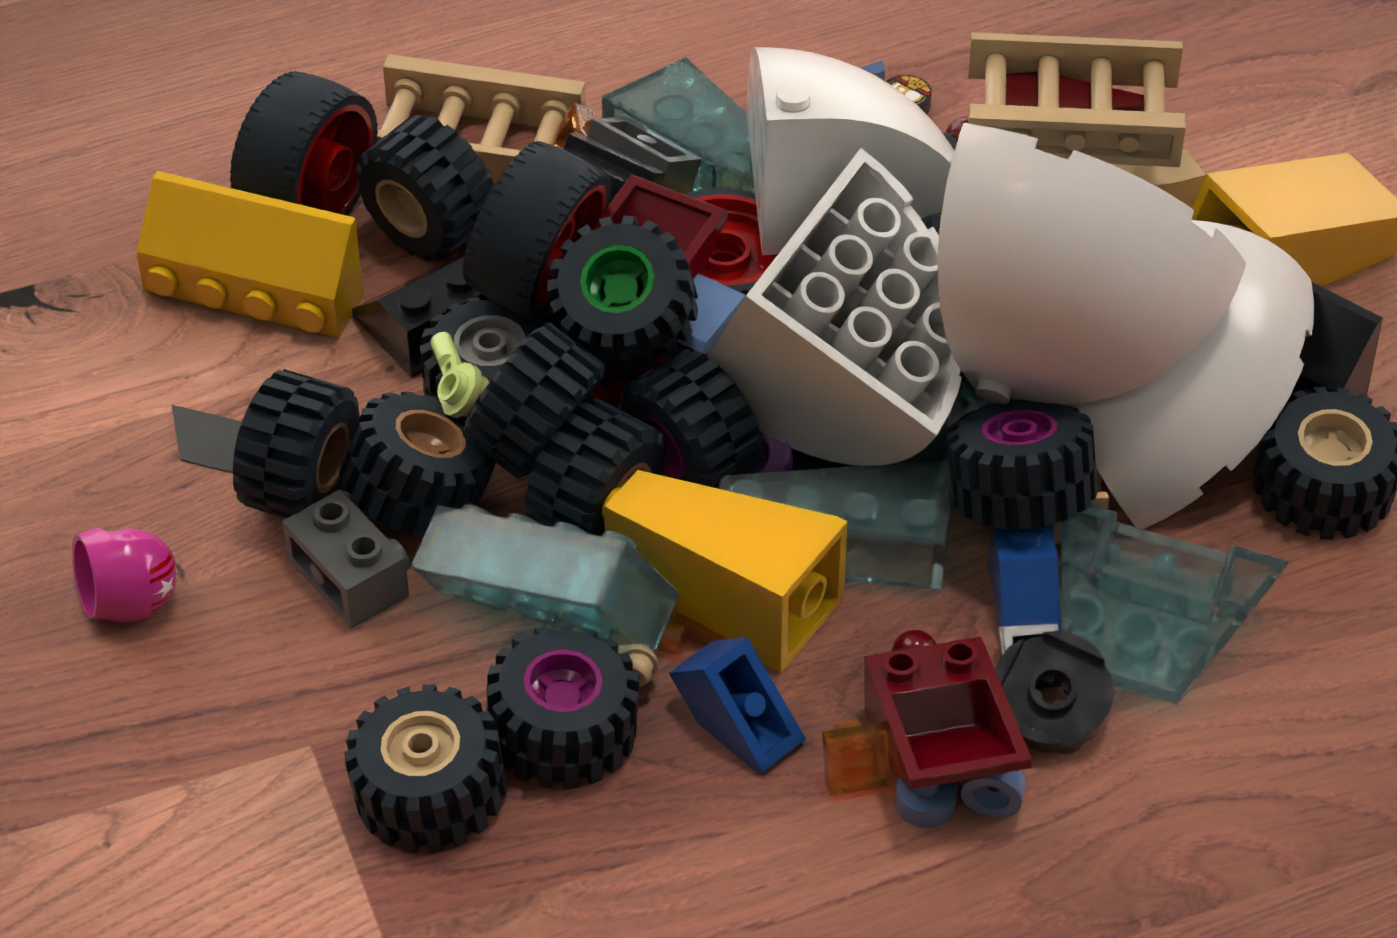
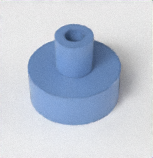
[961,770,1026,817]
[895,776,958,827]

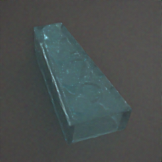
[602,57,755,193]
[719,460,953,590]
[411,504,680,653]

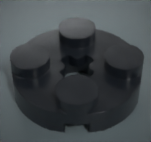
[995,630,1114,754]

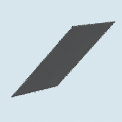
[172,405,242,473]

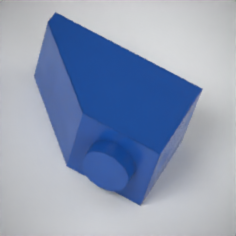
[987,525,1061,631]
[669,637,806,772]

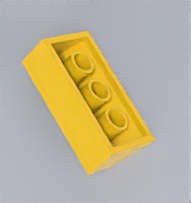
[136,171,364,339]

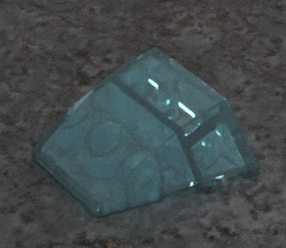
[1062,505,1288,705]

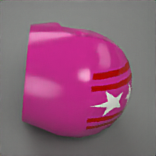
[72,528,177,623]

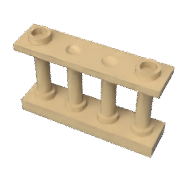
[968,32,1186,167]
[377,54,587,188]

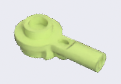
[430,332,489,418]

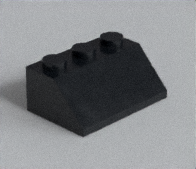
[352,252,490,378]
[1288,282,1383,401]

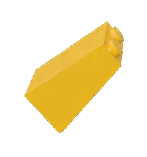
[1192,153,1397,287]
[602,470,847,673]

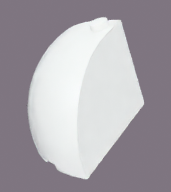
[746,47,954,255]
[938,123,1246,405]
[707,148,962,466]
[1069,220,1314,531]

